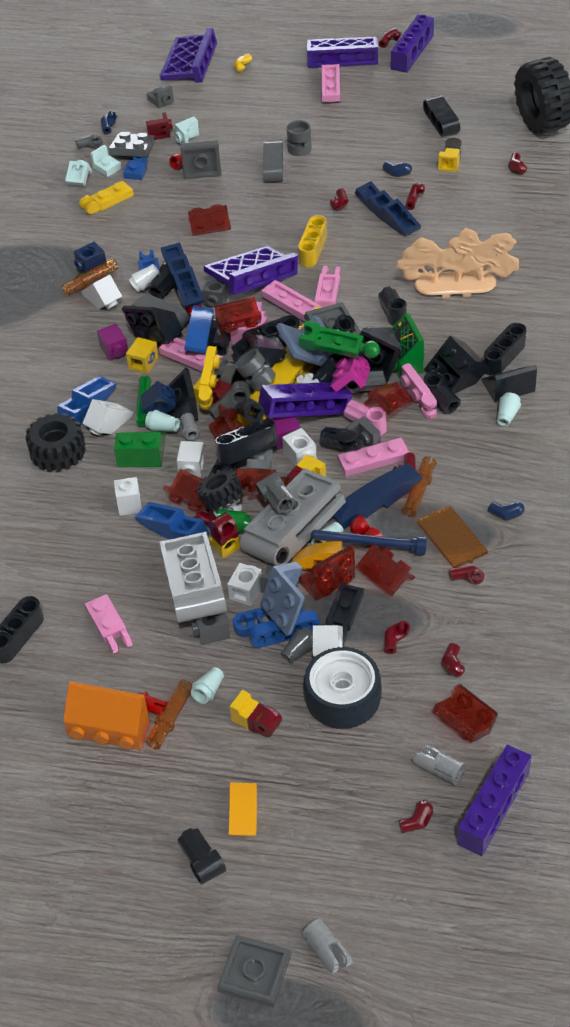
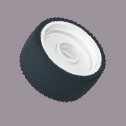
[304,647,382,729]

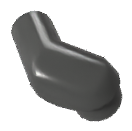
[75,135,103,149]

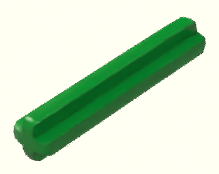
[135,376,151,427]

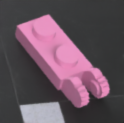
[315,266,341,307]
[400,363,437,419]
[85,594,132,654]

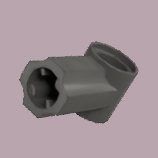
[345,370,385,393]
[210,381,250,423]
[255,472,295,514]

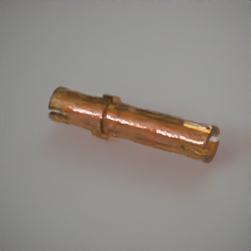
[62,258,118,296]
[402,456,437,518]
[145,680,192,749]

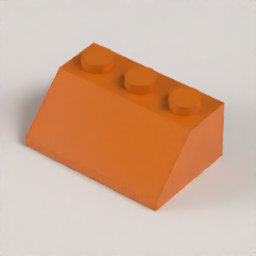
[63,681,150,750]

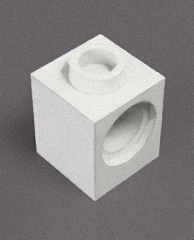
[282,428,317,466]
[177,441,205,477]
[114,477,142,516]
[227,563,262,606]
[313,625,343,657]

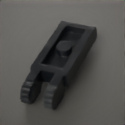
[326,583,364,645]

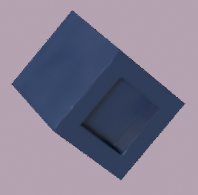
[74,241,107,276]
[141,381,176,414]

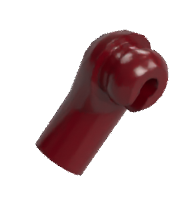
[378,28,401,48]
[405,183,425,210]

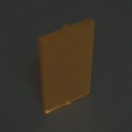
[417,505,488,568]

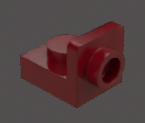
[146,112,173,140]

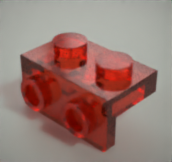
[188,204,231,236]
[213,296,262,333]
[364,381,413,416]
[208,404,244,439]
[163,469,210,513]
[234,469,290,495]
[355,544,415,596]
[432,684,498,743]

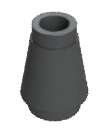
[281,626,313,663]

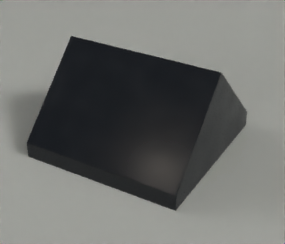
[359,328,402,383]
[481,365,537,403]
[167,367,199,424]

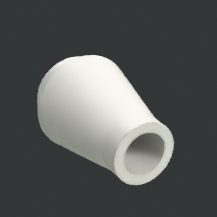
[129,264,160,292]

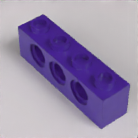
[391,14,434,73]
[258,382,353,418]
[457,744,532,856]

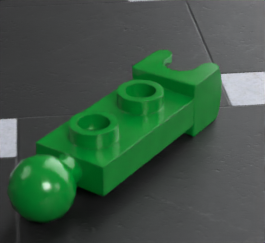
[299,321,380,359]

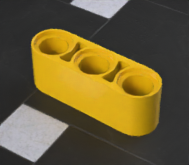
[298,215,327,267]

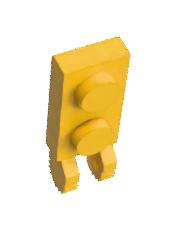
[79,180,134,214]
[198,346,221,410]

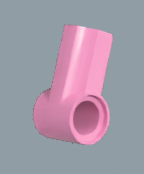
[344,400,387,436]

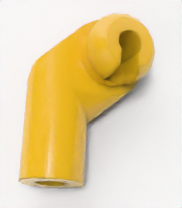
[233,53,252,73]

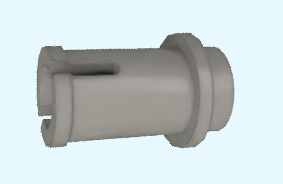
[180,413,200,440]

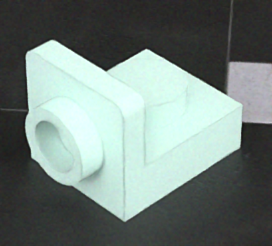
[174,117,199,144]
[91,145,122,177]
[65,160,92,187]

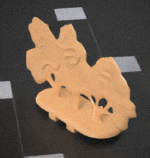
[395,228,519,298]

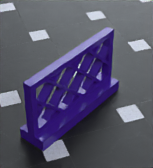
[160,28,217,83]
[307,37,378,68]
[204,246,298,295]

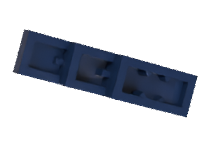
[355,181,421,236]
[161,242,205,308]
[333,463,423,529]

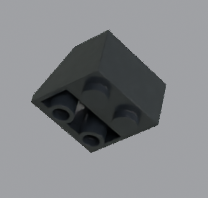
[121,306,183,344]
[231,334,287,366]
[424,336,489,394]

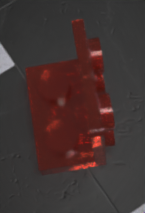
[299,545,355,601]

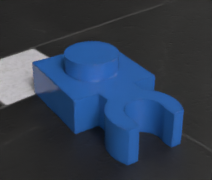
[123,156,148,180]
[138,249,160,271]

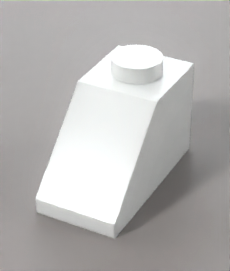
[81,275,122,309]
[83,399,134,436]

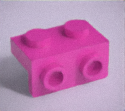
[330,356,370,392]

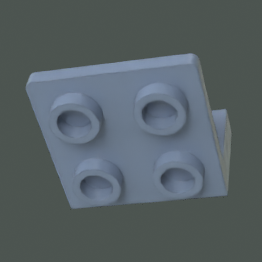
[276,316,334,366]
[260,561,305,636]

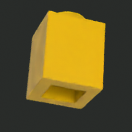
[126,337,159,374]

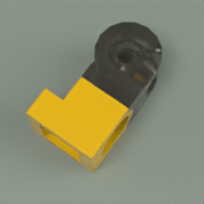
[438,138,462,172]

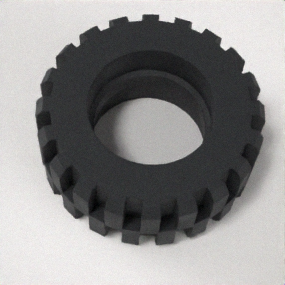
[514,57,570,135]

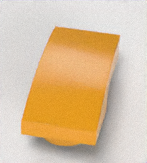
[291,541,342,570]
[228,782,257,837]

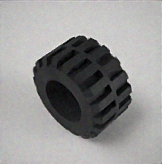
[25,413,85,472]

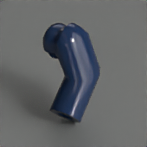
[100,111,118,135]
[383,161,412,177]
[488,501,525,521]

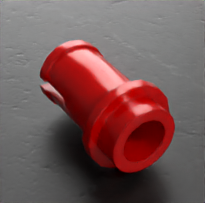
[138,691,169,718]

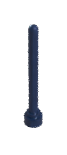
[311,530,427,555]

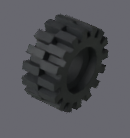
[197,469,243,510]

